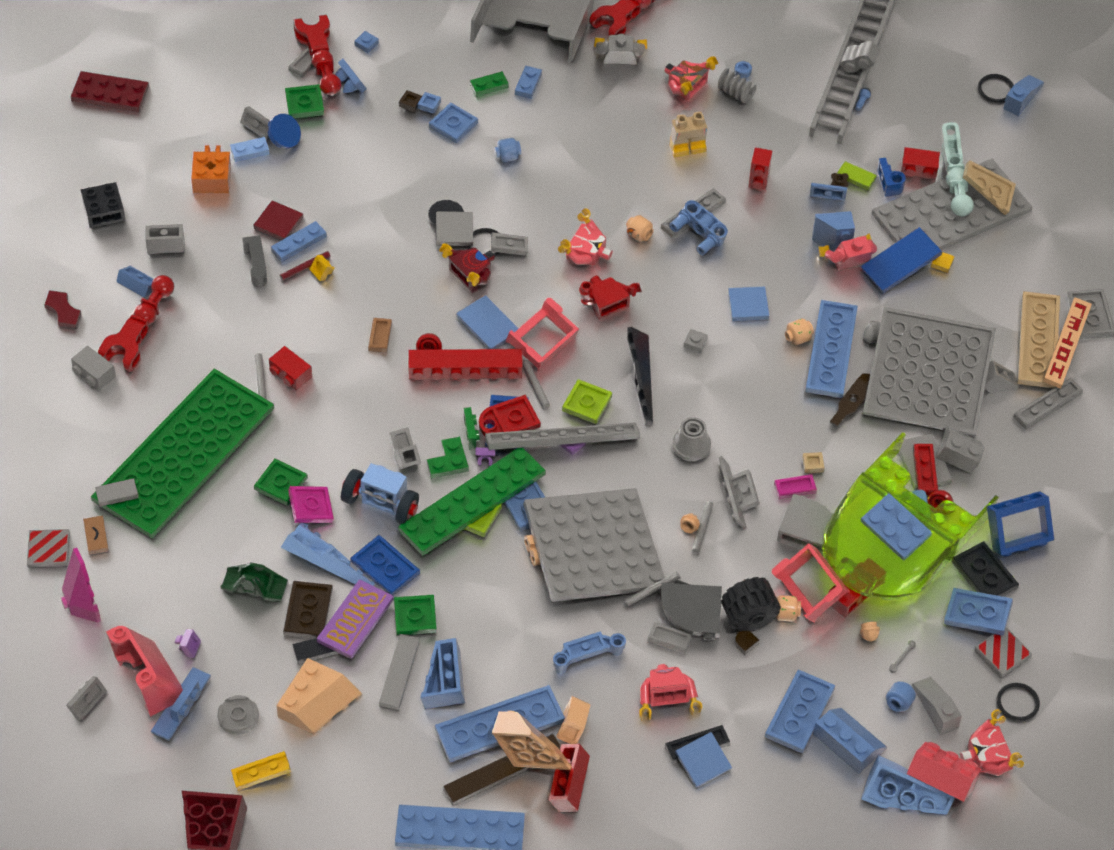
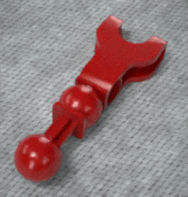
[589,0,655,36]
[293,15,342,96]
[98,275,175,372]

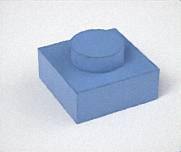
[354,31,379,53]
[418,92,441,114]

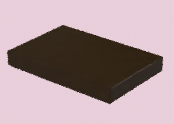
[283,581,333,639]

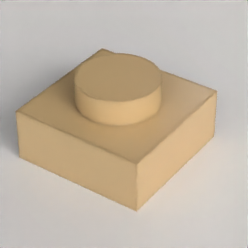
[802,452,825,473]

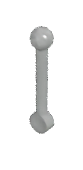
[889,640,916,673]

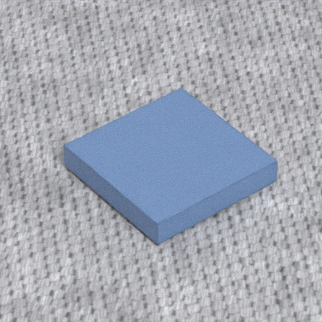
[429,102,478,144]
[728,286,769,321]
[675,732,732,788]

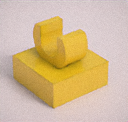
[309,255,335,281]

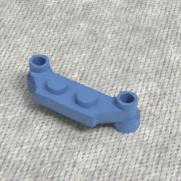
[553,631,626,674]

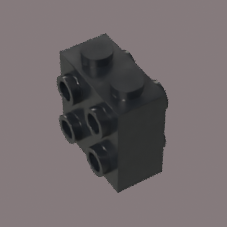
[80,182,126,228]

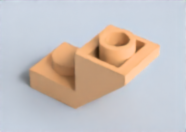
[556,696,590,744]

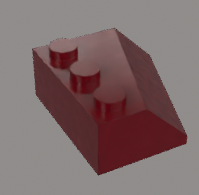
[181,790,247,850]

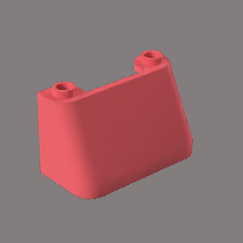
[106,626,183,717]

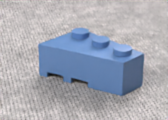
[420,638,465,709]

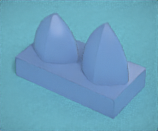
[335,59,367,93]

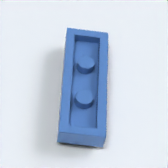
[271,221,327,262]

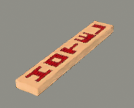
[1043,297,1092,389]

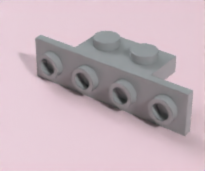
[718,456,760,529]

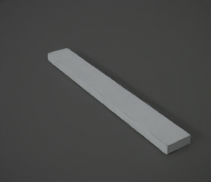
[485,423,640,450]

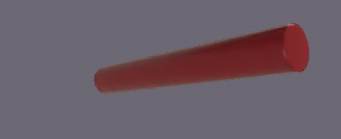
[280,251,331,281]

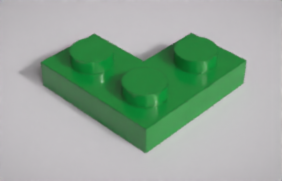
[427,436,469,479]

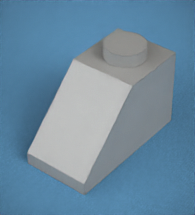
[985,360,1019,393]

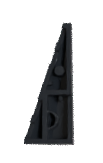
[627,327,653,425]

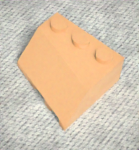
[276,658,362,734]
[492,711,572,770]

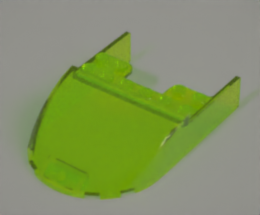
[822,432,999,600]

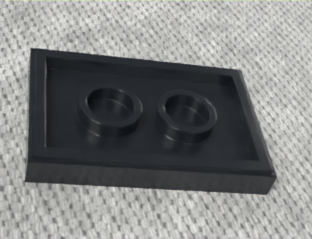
[951,541,1019,596]

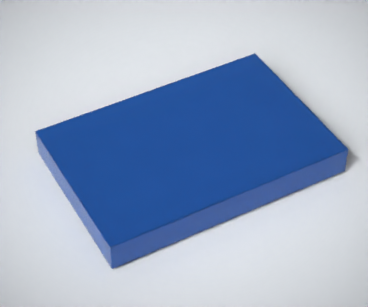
[350,535,420,596]

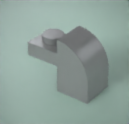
[389,427,421,469]

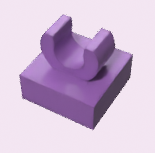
[475,447,495,466]
[174,629,201,658]

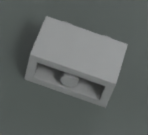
[145,224,185,254]
[71,345,116,390]

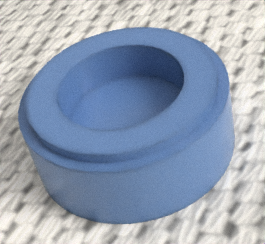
[734,61,752,78]

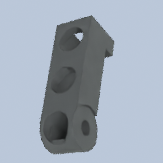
[242,235,267,287]

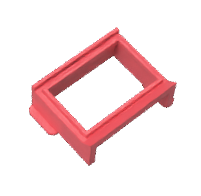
[506,298,579,371]
[772,543,850,623]

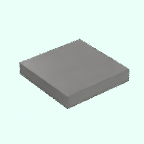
[436,212,473,246]

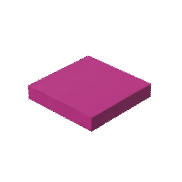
[288,486,334,523]

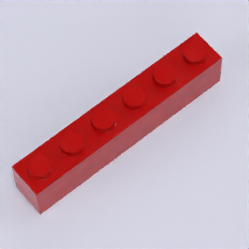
[408,349,522,380]

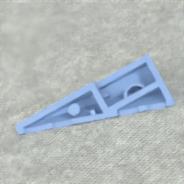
[281,523,375,586]

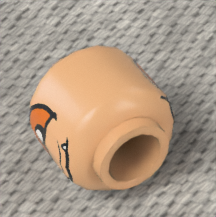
[626,215,654,242]

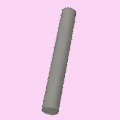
[255,353,266,399]
[522,360,550,408]
[692,501,713,553]
[625,571,681,606]

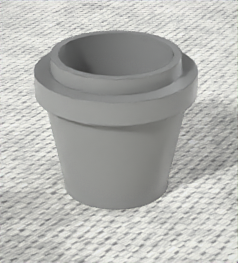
[672,417,711,461]

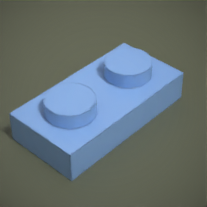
[230,137,270,162]

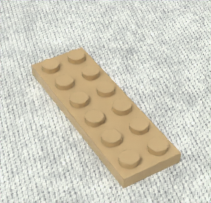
[1017,291,1060,388]

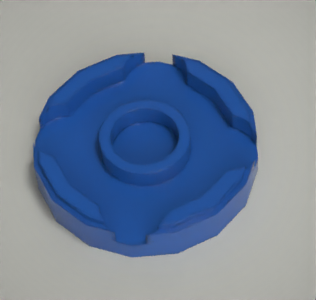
[268,114,301,149]

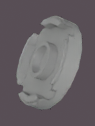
[217,695,259,735]

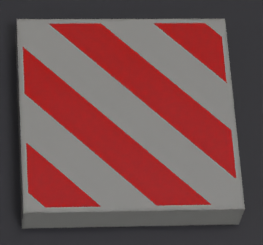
[27,529,70,567]
[974,627,1032,678]

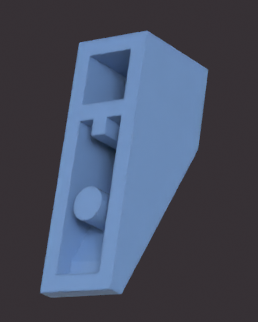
[1003,75,1044,116]

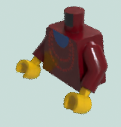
[439,243,495,291]

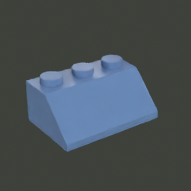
[813,708,887,774]

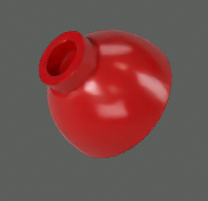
[416,333,442,350]
[927,490,954,516]

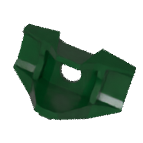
[220,562,288,601]

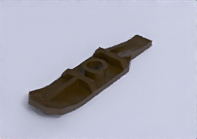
[830,373,870,427]

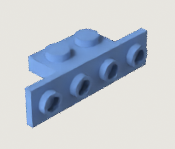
[151,667,211,741]

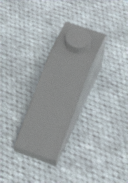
[912,677,962,735]

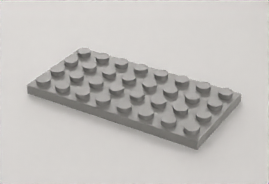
[871,158,1032,250]

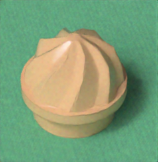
[680,513,700,533]
[860,622,880,642]

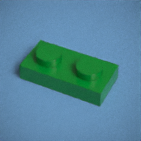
[470,71,509,97]
[464,407,480,450]

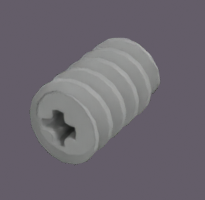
[718,68,757,103]

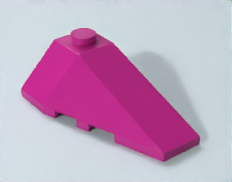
[60,547,101,623]

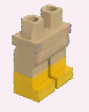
[669,111,708,158]

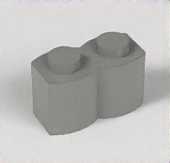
[840,41,880,73]

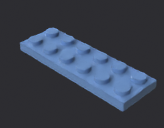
[805,300,858,398]
[435,685,565,763]
[395,805,525,850]

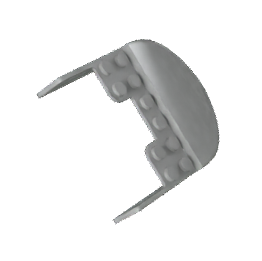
[470,0,594,62]

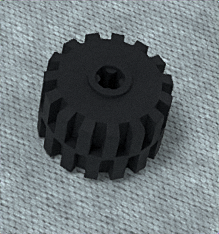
[721,577,781,632]

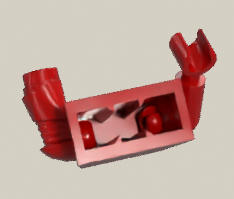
[579,275,642,320]

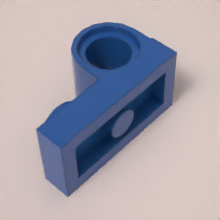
[877,158,906,197]

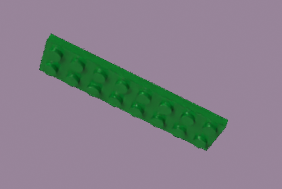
[398,447,546,556]

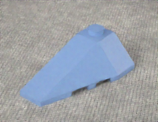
[861,755,955,815]

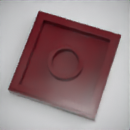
[253,200,304,240]

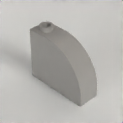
[777,494,839,559]

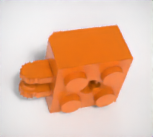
[191,145,231,193]

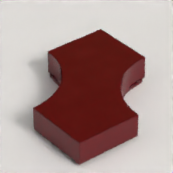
[44,290,81,328]

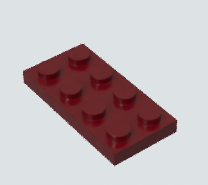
[71,71,149,112]

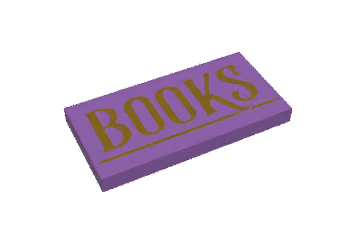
[317,579,394,659]

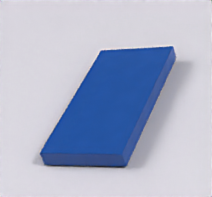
[861,227,942,294]

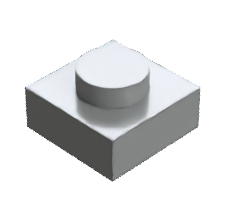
[683,329,708,353]

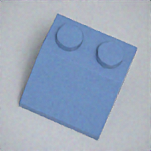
[812,211,855,252]

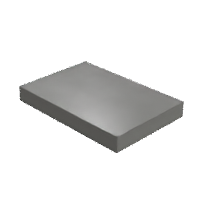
[1067,289,1114,339]
[896,434,952,491]

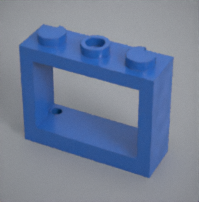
[987,491,1054,556]

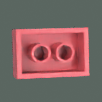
[907,742,982,802]

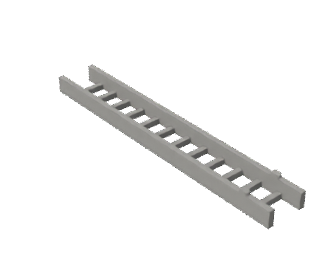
[809,0,896,144]

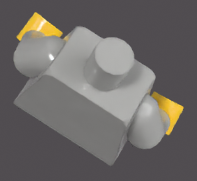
[594,34,647,65]

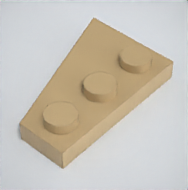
[963,160,1016,215]

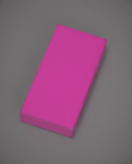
[774,474,817,500]

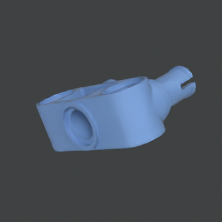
[669,200,728,256]

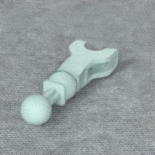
[942,122,974,217]

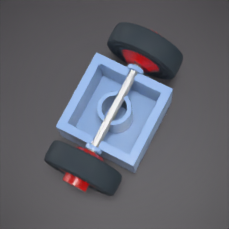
[340,463,419,524]

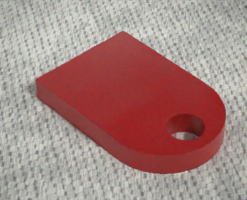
[479,394,541,436]

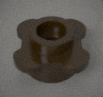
[831,173,849,187]

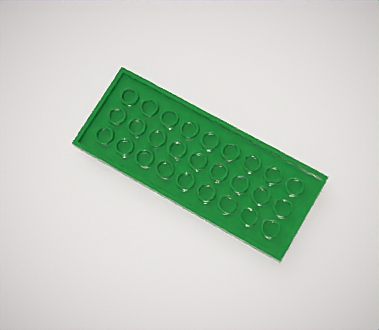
[91,368,275,539]

